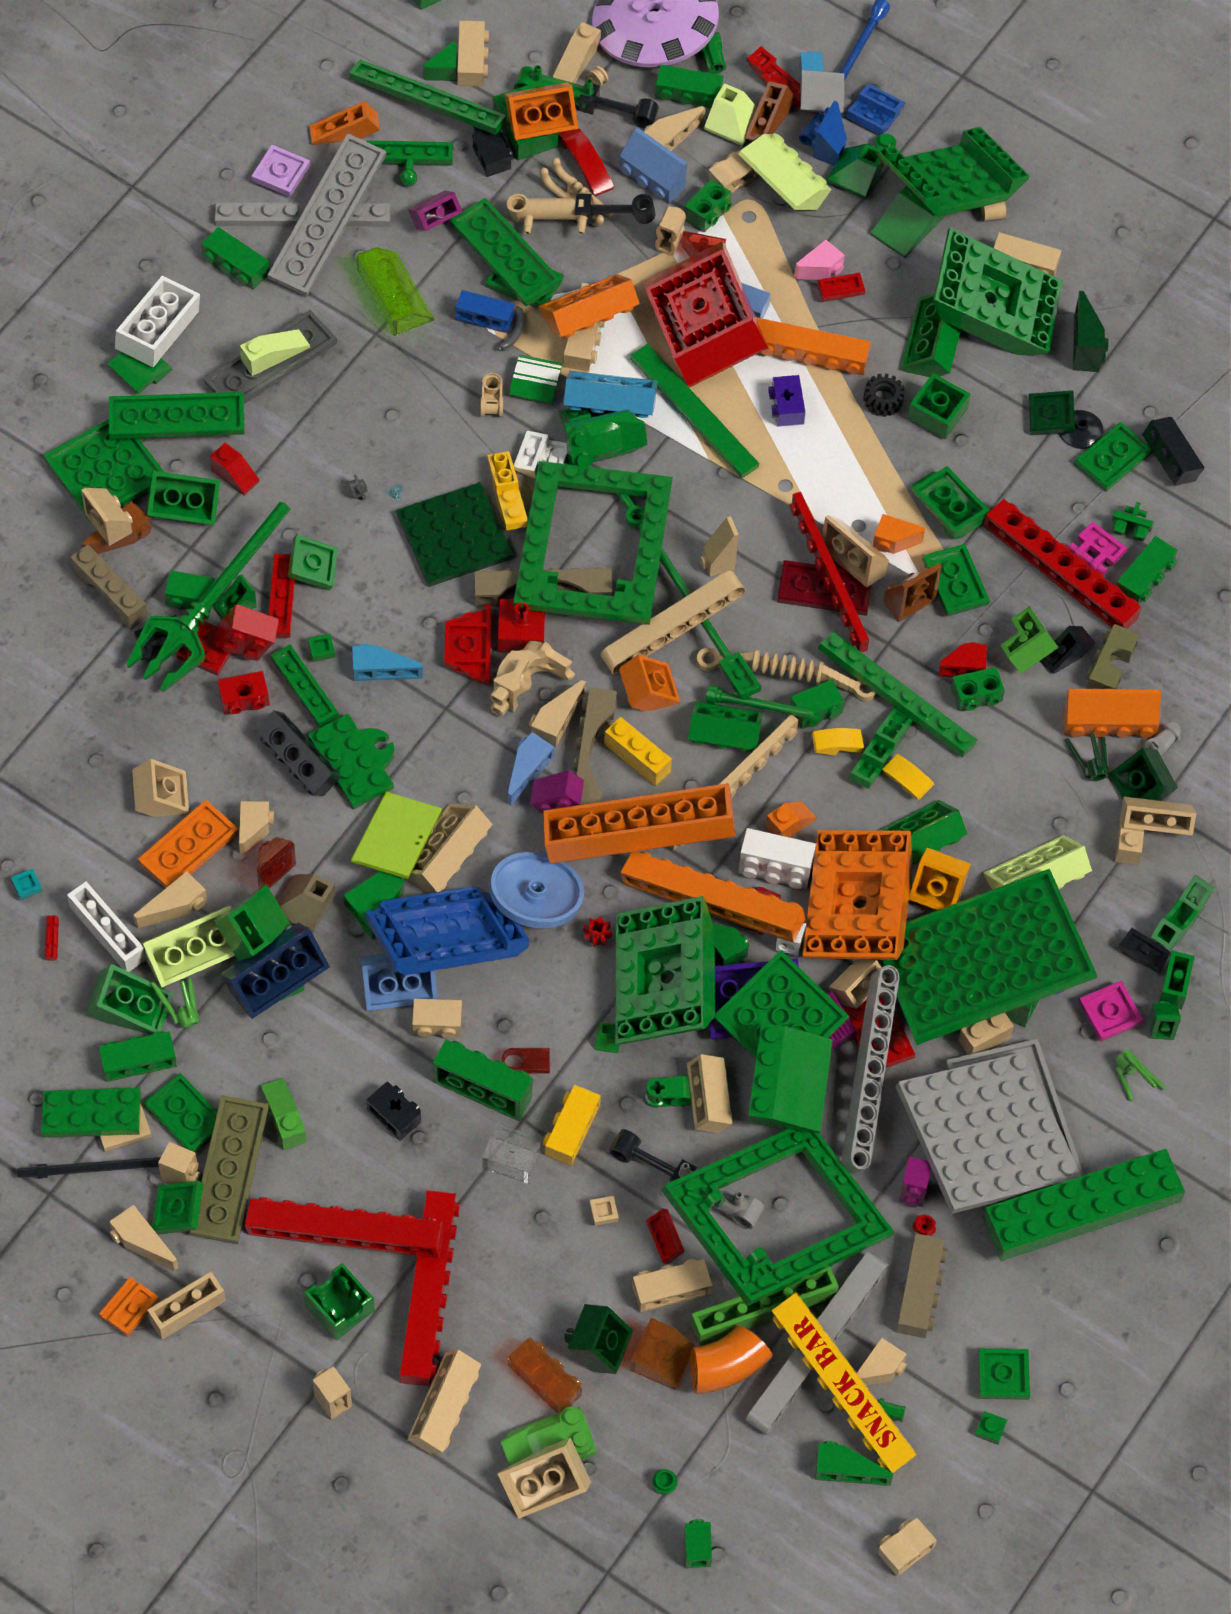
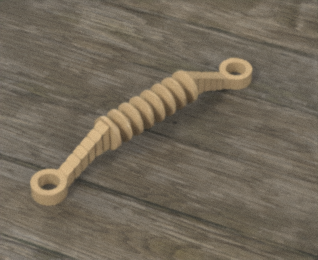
[697,648,877,702]

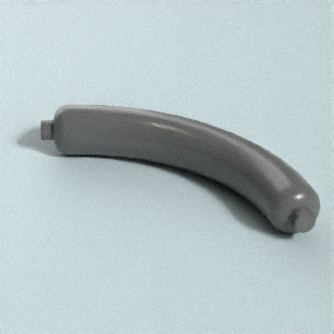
[498,306,524,351]

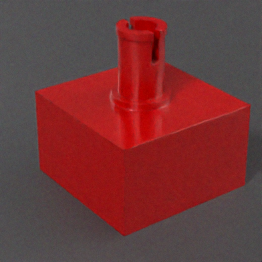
[498,599,545,653]

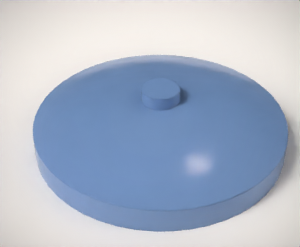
[489,852,584,928]

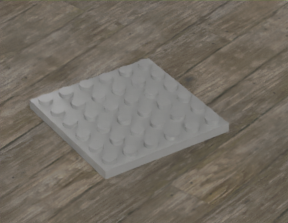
[895,1052,1081,1214]

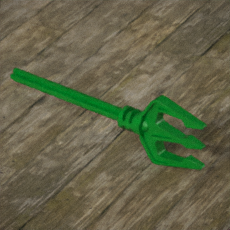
[127,501,291,692]

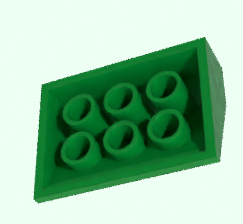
[748,1023,832,1133]

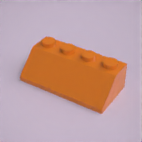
[538,274,640,338]
[1063,689,1161,738]

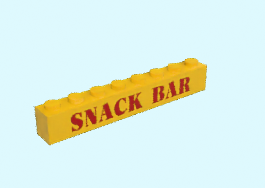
[772,1293,917,1473]

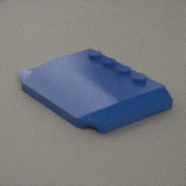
[365,886,529,975]

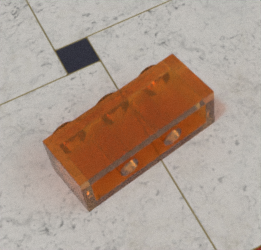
[508,1337,582,1414]

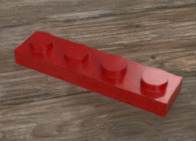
[269,553,295,638]

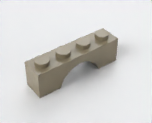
[70,544,148,630]

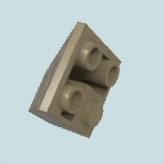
[278,874,336,934]

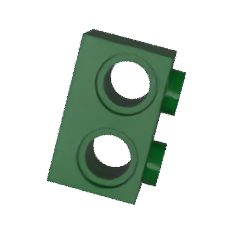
[684,179,732,232]
[951,667,1005,711]

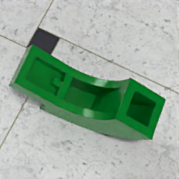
[1151,875,1215,950]

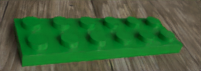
[450,198,561,307]
[109,392,245,439]

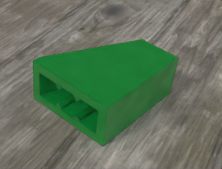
[344,871,405,939]

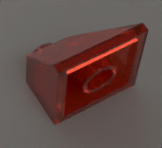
[257,837,296,889]

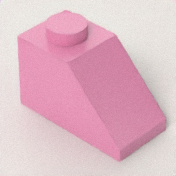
[794,240,845,280]

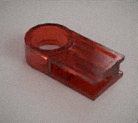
[502,1048,550,1074]

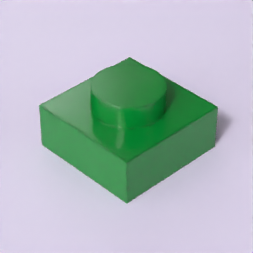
[308,633,335,662]
[975,1411,1007,1445]

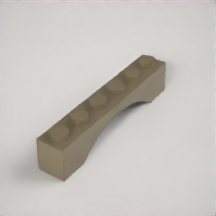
[475,567,612,607]
[573,688,617,805]

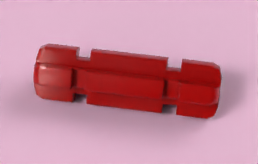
[44,915,59,961]

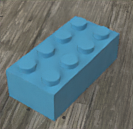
[564,371,658,418]

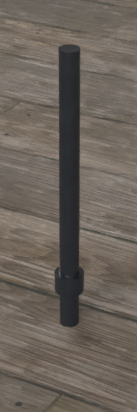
[17,1157,161,1179]

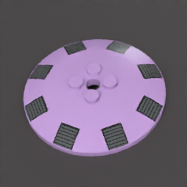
[592,0,719,67]

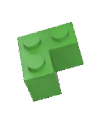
[1001,606,1059,674]

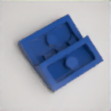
[845,84,905,135]

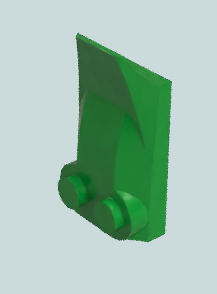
[564,409,648,467]
[912,466,990,539]

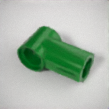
[699,32,726,74]

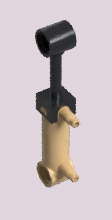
[507,194,656,235]

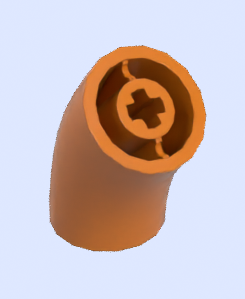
[690,1325,772,1394]

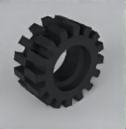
[863,373,905,417]

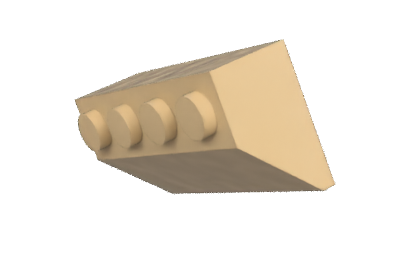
[404,803,493,893]

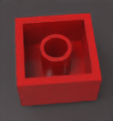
[215,604,279,661]

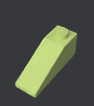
[240,329,310,376]

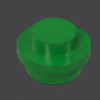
[875,134,896,149]
[652,1469,678,1495]

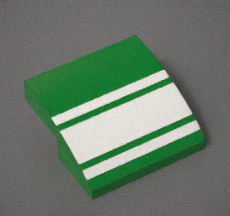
[509,354,563,405]

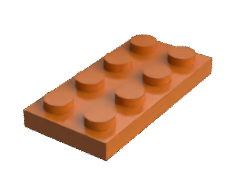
[138,800,239,888]

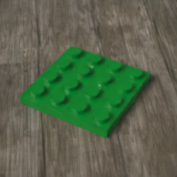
[43,419,164,524]
[714,950,849,1060]

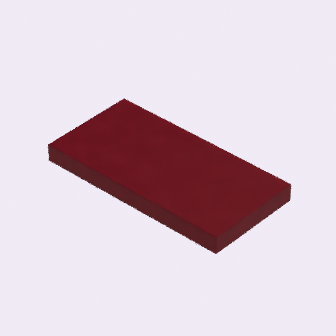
[777,560,872,616]

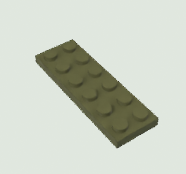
[190,1095,269,1244]

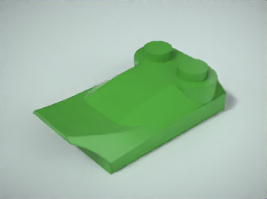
[500,1406,596,1466]

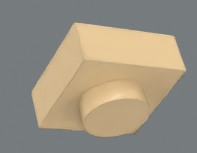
[590,1196,619,1226]

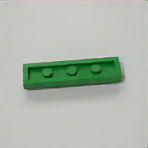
[271,644,339,727]

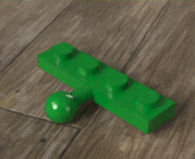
[367,140,453,186]

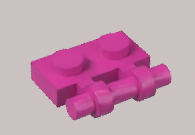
[1068,521,1127,576]

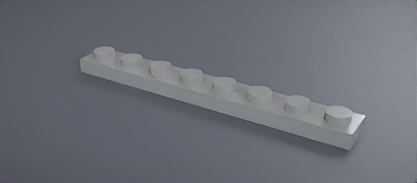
[215,203,390,226]

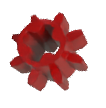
[583,916,612,947]

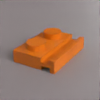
[99,1276,159,1337]

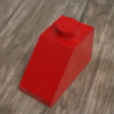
[210,442,259,496]
[938,642,987,677]

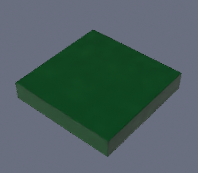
[1029,390,1075,435]

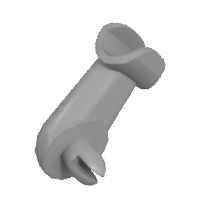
[1144,722,1182,756]

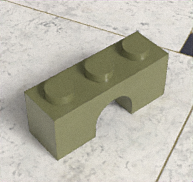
[1085,624,1140,689]

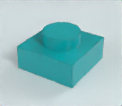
[11,868,43,900]

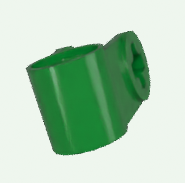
[645,1076,692,1108]

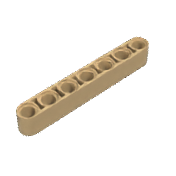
[600,571,746,675]

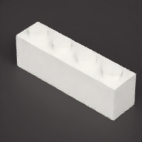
[67,882,146,972]

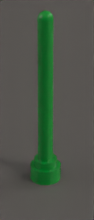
[706,685,814,718]

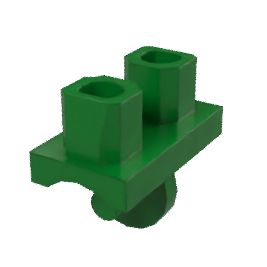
[1112,502,1154,541]

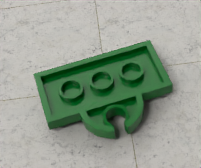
[308,714,394,810]

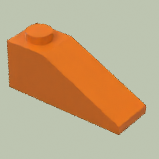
[309,101,380,145]

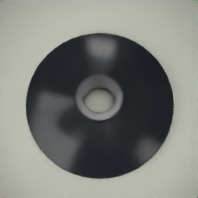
[1060,410,1103,449]

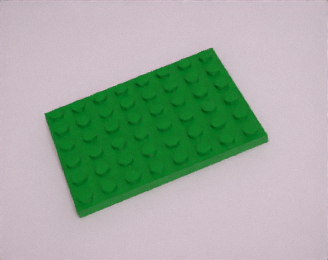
[882,868,1098,1045]

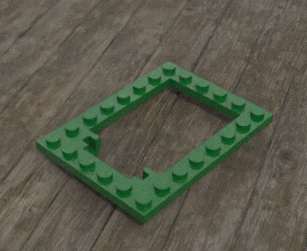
[513,461,673,625]
[661,1129,894,1306]

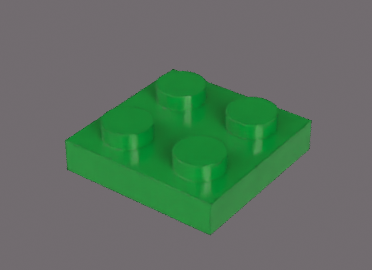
[288,534,338,590]
[152,1180,204,1235]
[978,1348,1030,1400]

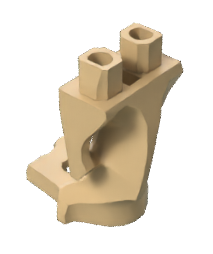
[490,641,575,717]

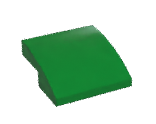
[107,352,173,395]

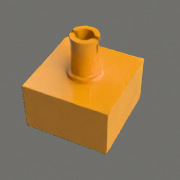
[909,848,971,910]

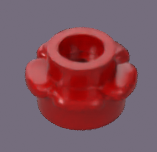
[912,1214,936,1236]

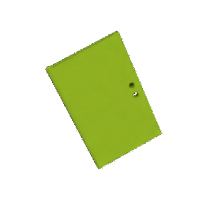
[351,791,442,879]

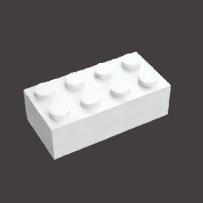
[115,276,200,367]

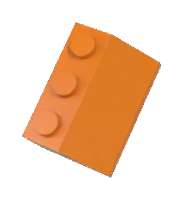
[504,82,579,140]

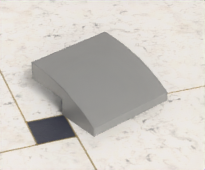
[800,70,844,115]

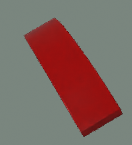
[746,46,811,113]
[558,128,614,197]

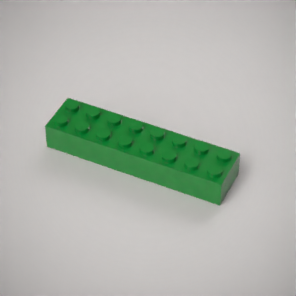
[983,1149,1185,1261]

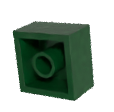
[564,1304,633,1374]

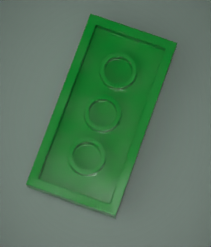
[41,1088,141,1138]

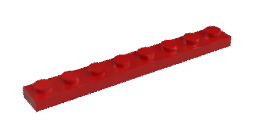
[789,491,869,653]

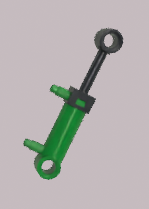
[514,65,659,129]

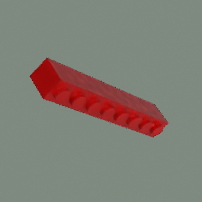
[400,1190,460,1387]
[245,1197,445,1258]

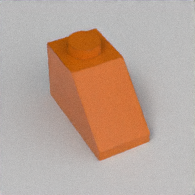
[873,514,926,554]
[765,801,816,838]

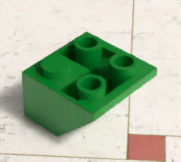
[826,144,884,198]

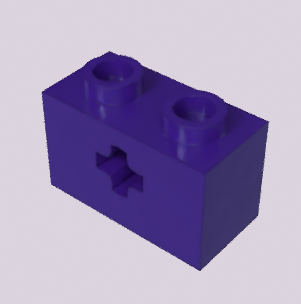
[768,375,806,427]

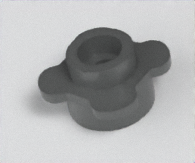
[349,475,368,500]

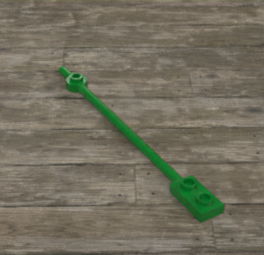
[617,494,761,700]

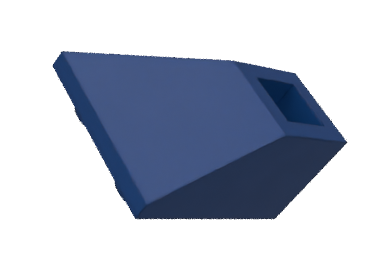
[812,101,847,166]

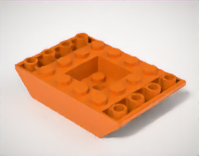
[803,830,912,960]

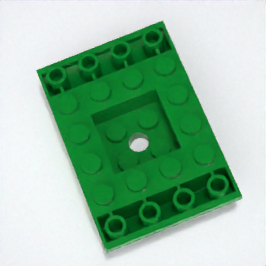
[933,228,1063,355]
[615,896,715,1045]

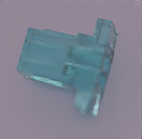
[388,484,403,501]

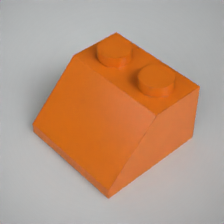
[619,655,681,712]

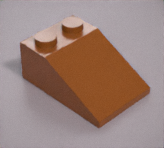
[883,563,942,622]

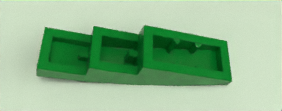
[849,707,913,789]

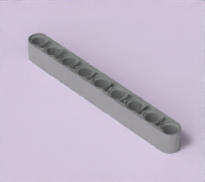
[841,965,899,1174]
[746,1251,889,1435]

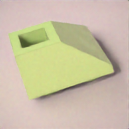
[704,83,757,146]

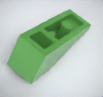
[261,1078,307,1150]

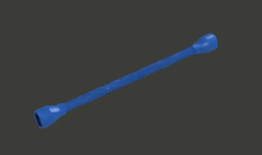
[799,0,890,146]

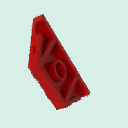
[444,604,491,686]

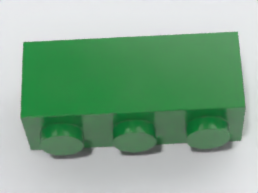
[655,65,724,108]
[201,227,270,290]
[1117,536,1178,604]
[99,1031,177,1082]

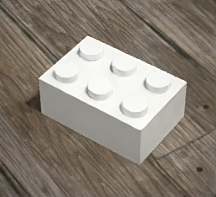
[738,828,816,889]

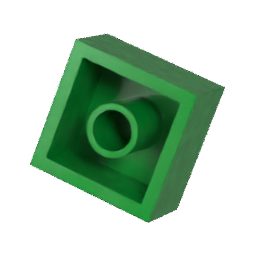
[908,373,971,439]

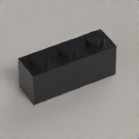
[1142,416,1205,486]

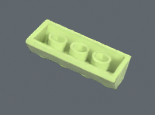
[739,133,832,210]
[983,835,1092,890]
[141,906,235,988]

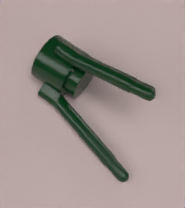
[1065,733,1109,781]

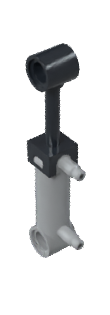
[608,1129,765,1229]

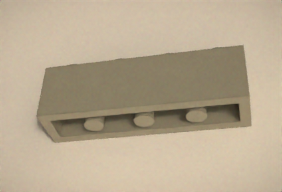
[896,1234,948,1338]

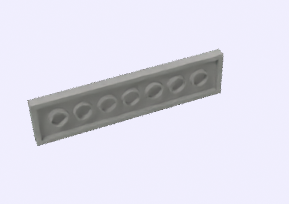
[268,133,387,297]

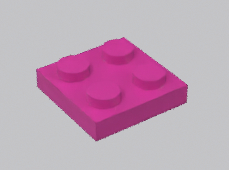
[1078,981,1144,1042]

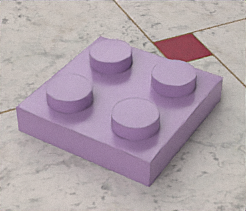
[251,145,310,197]

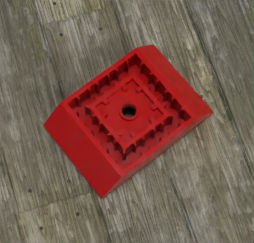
[645,241,768,387]

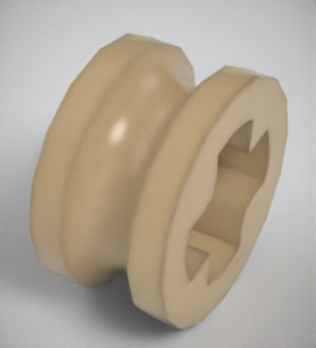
[588,66,609,87]

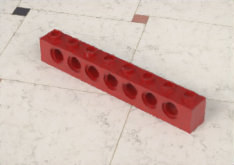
[984,499,1141,629]

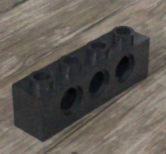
[256,710,342,796]

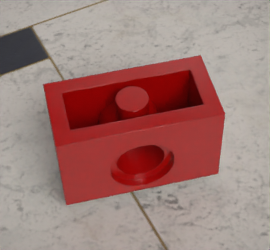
[218,671,270,715]

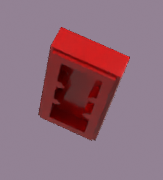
[817,272,865,302]
[645,1208,685,1264]

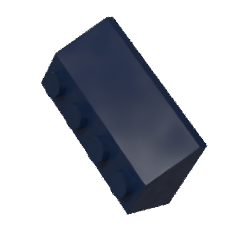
[221,922,330,1019]

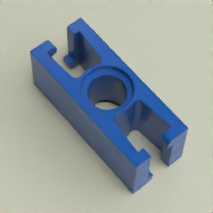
[455,290,515,333]

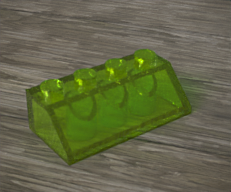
[356,247,434,336]

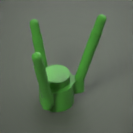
[151,977,199,1028]
[1115,1050,1165,1101]

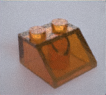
[630,1318,695,1390]

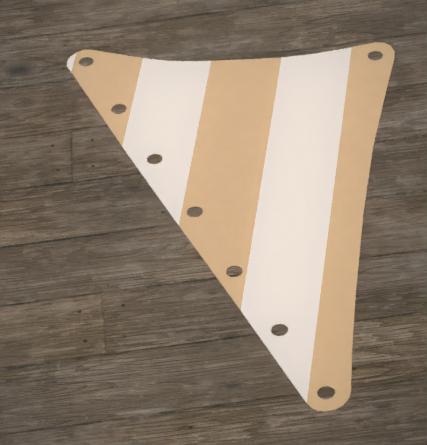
[486,199,944,574]

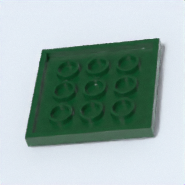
[396,482,513,587]

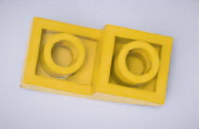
[812,728,864,756]
[882,753,934,800]

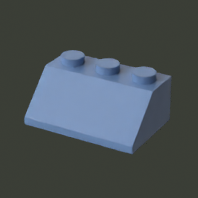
[619,127,687,204]
[360,954,438,1011]

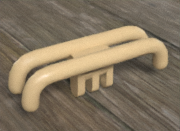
[540,158,615,227]

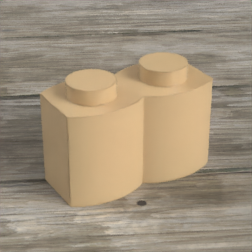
[708,150,758,193]
[655,206,686,256]
[877,1518,937,1576]

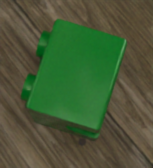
[304,1263,375,1341]

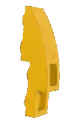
[487,451,528,531]

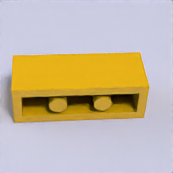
[604,717,672,787]
[543,1085,601,1166]

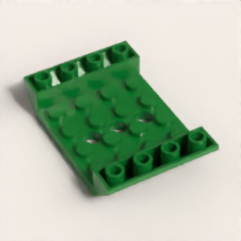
[876,127,1030,217]

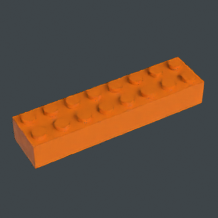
[543,783,736,864]

